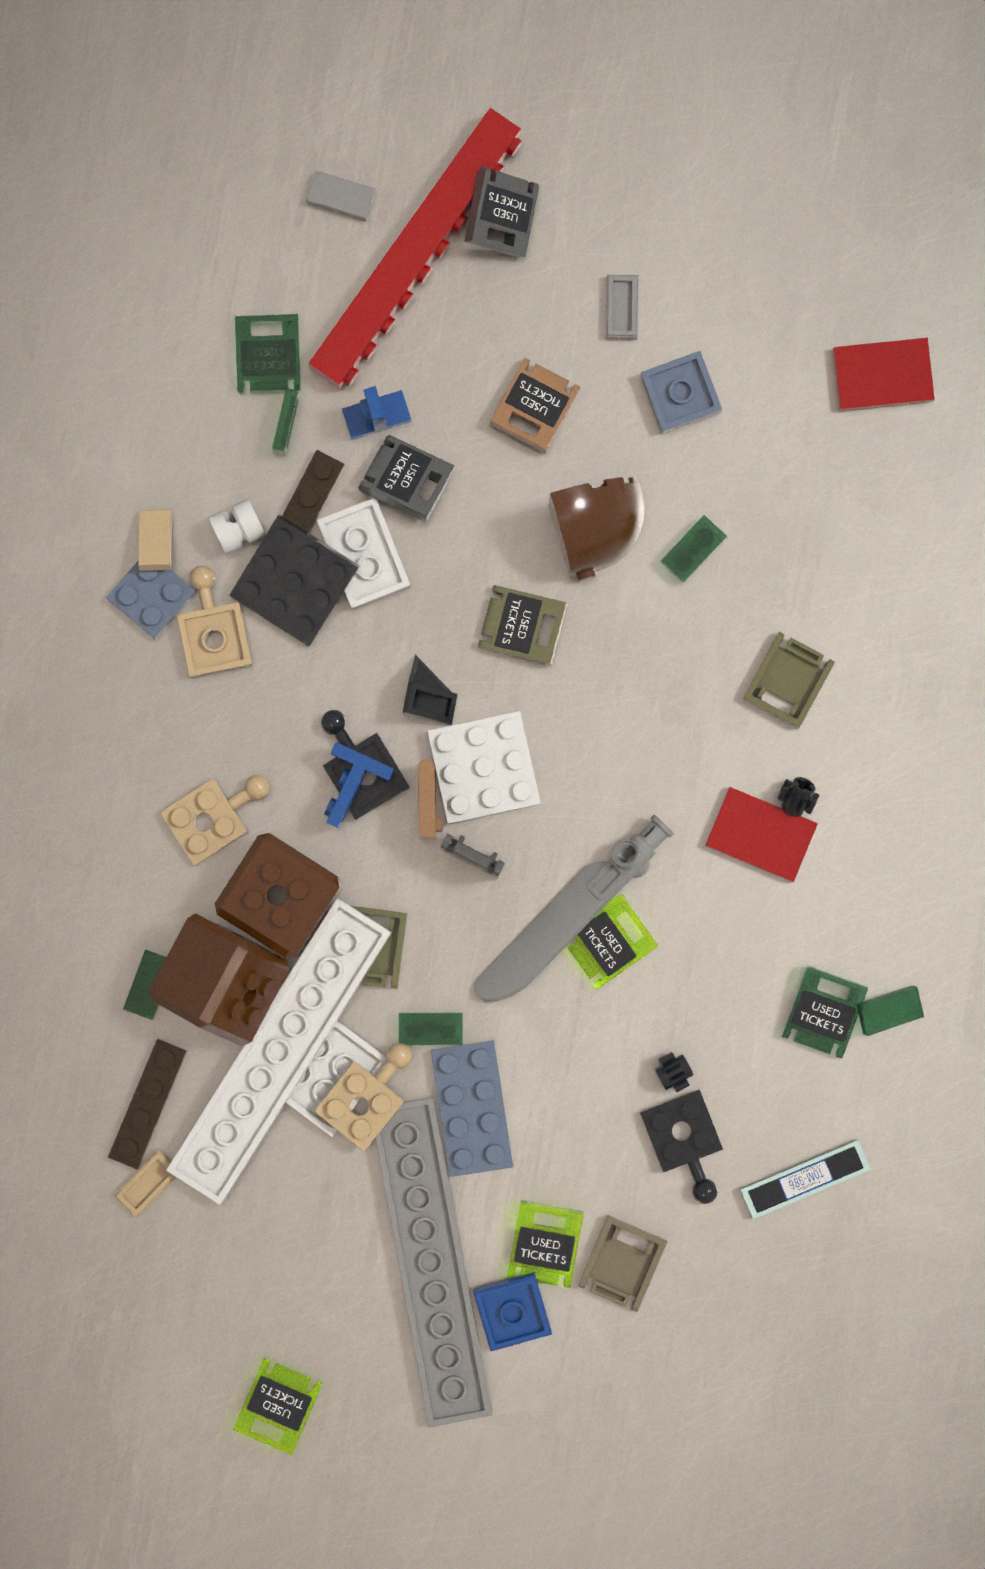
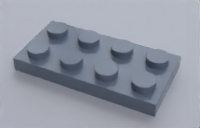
[431,1040,513,1177]

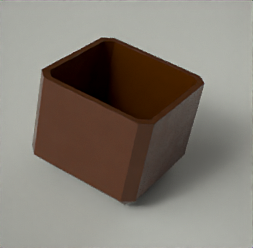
[214,833,343,959]
[149,913,289,1046]

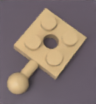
[177,566,252,678]
[160,775,270,866]
[314,1043,413,1151]

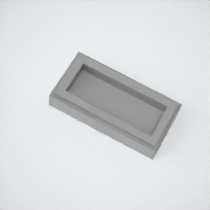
[306,171,376,221]
[606,274,639,339]

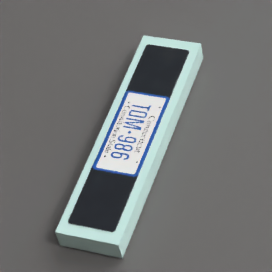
[740,1140,871,1219]

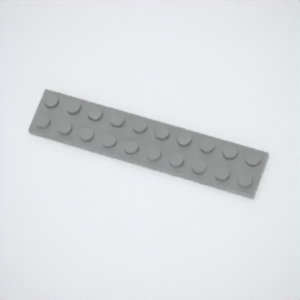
[375,1097,492,1427]

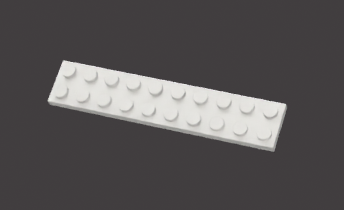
[166,898,392,1205]

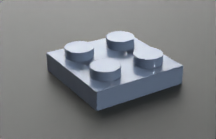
[640,351,722,433]
[106,561,196,640]

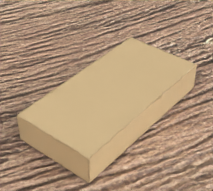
[138,509,172,571]
[114,1149,176,1218]

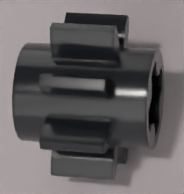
[777,777,820,817]
[655,1052,694,1092]

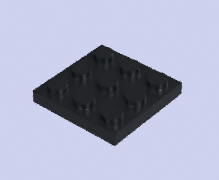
[229,515,360,647]

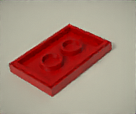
[833,337,935,411]
[705,787,818,882]

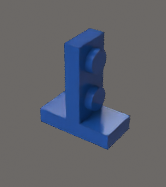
[342,386,412,440]
[324,742,395,829]

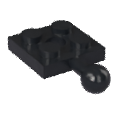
[321,710,410,820]
[640,1089,723,1204]

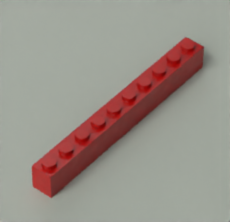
[308,107,523,391]

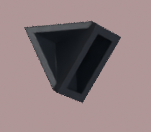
[402,654,458,725]

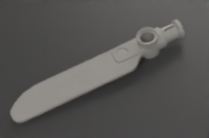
[474,815,674,1002]

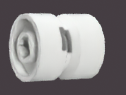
[208,498,266,554]

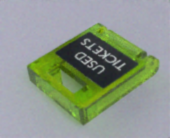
[568,893,659,990]
[507,1200,584,1288]
[233,1358,323,1455]

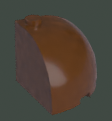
[549,477,645,582]

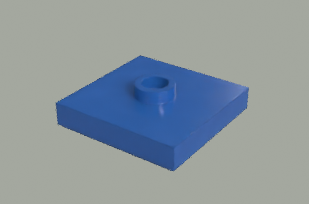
[473,1272,552,1352]

